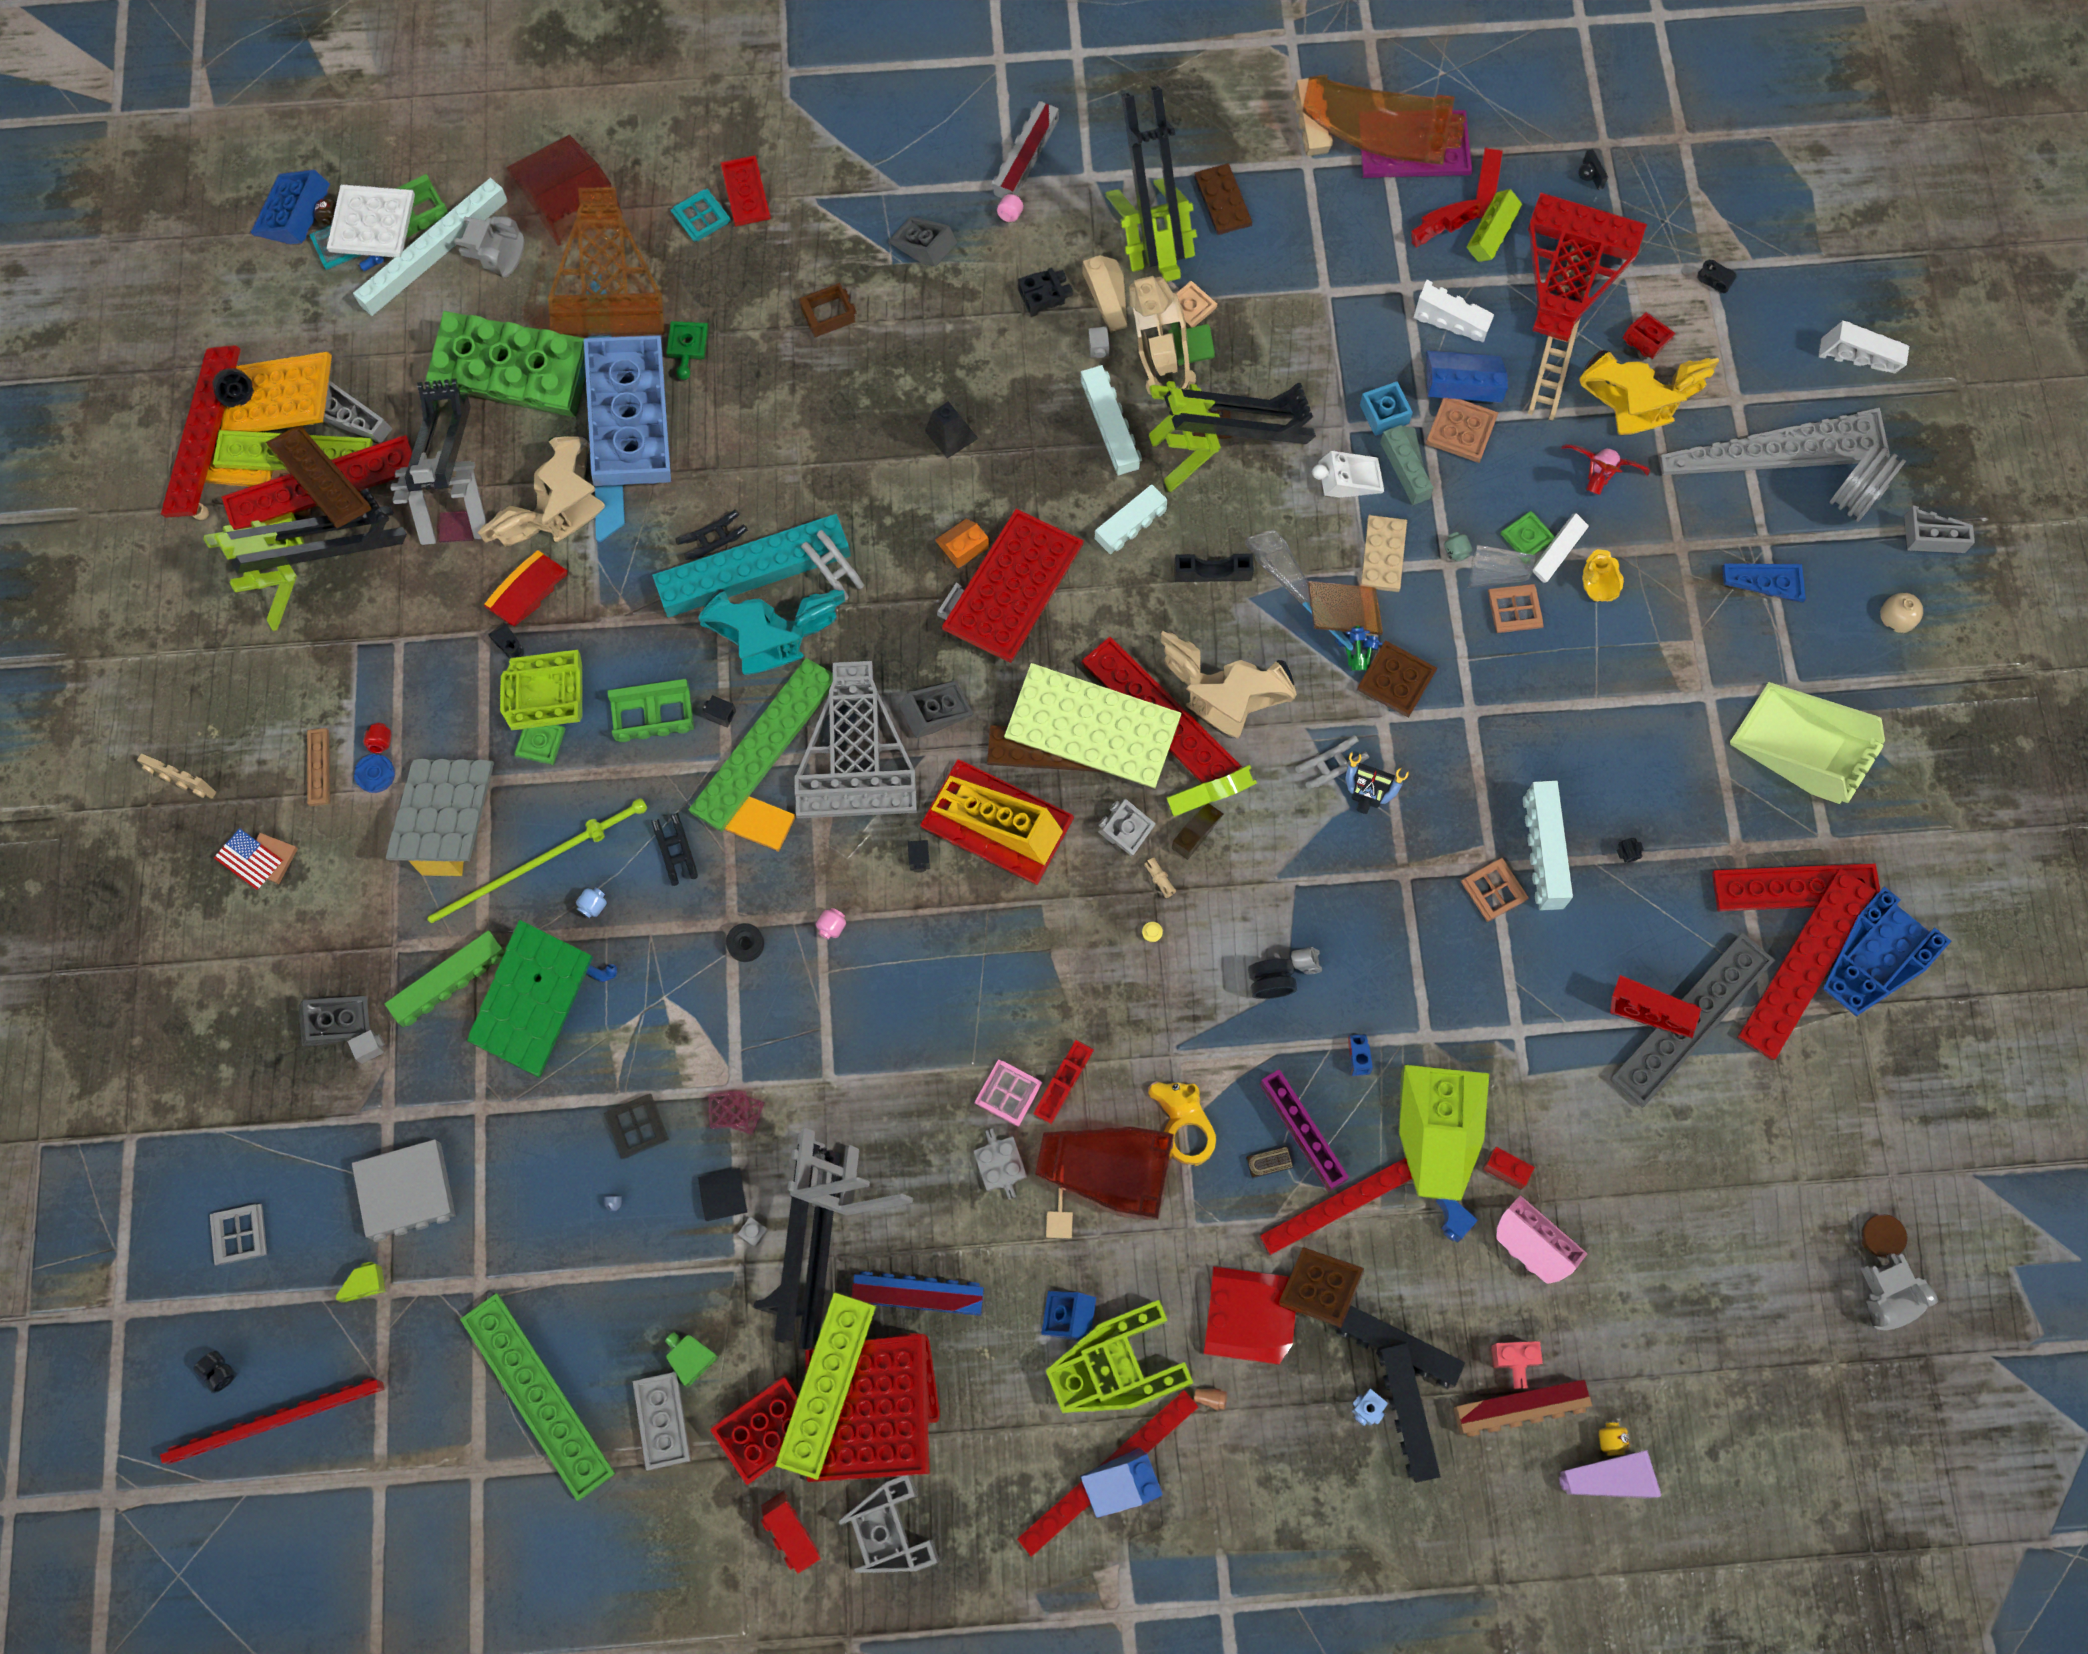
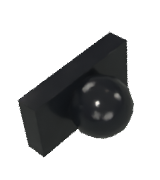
[1578,149,1608,190]

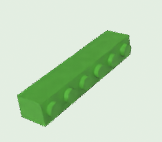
[384,930,505,1028]

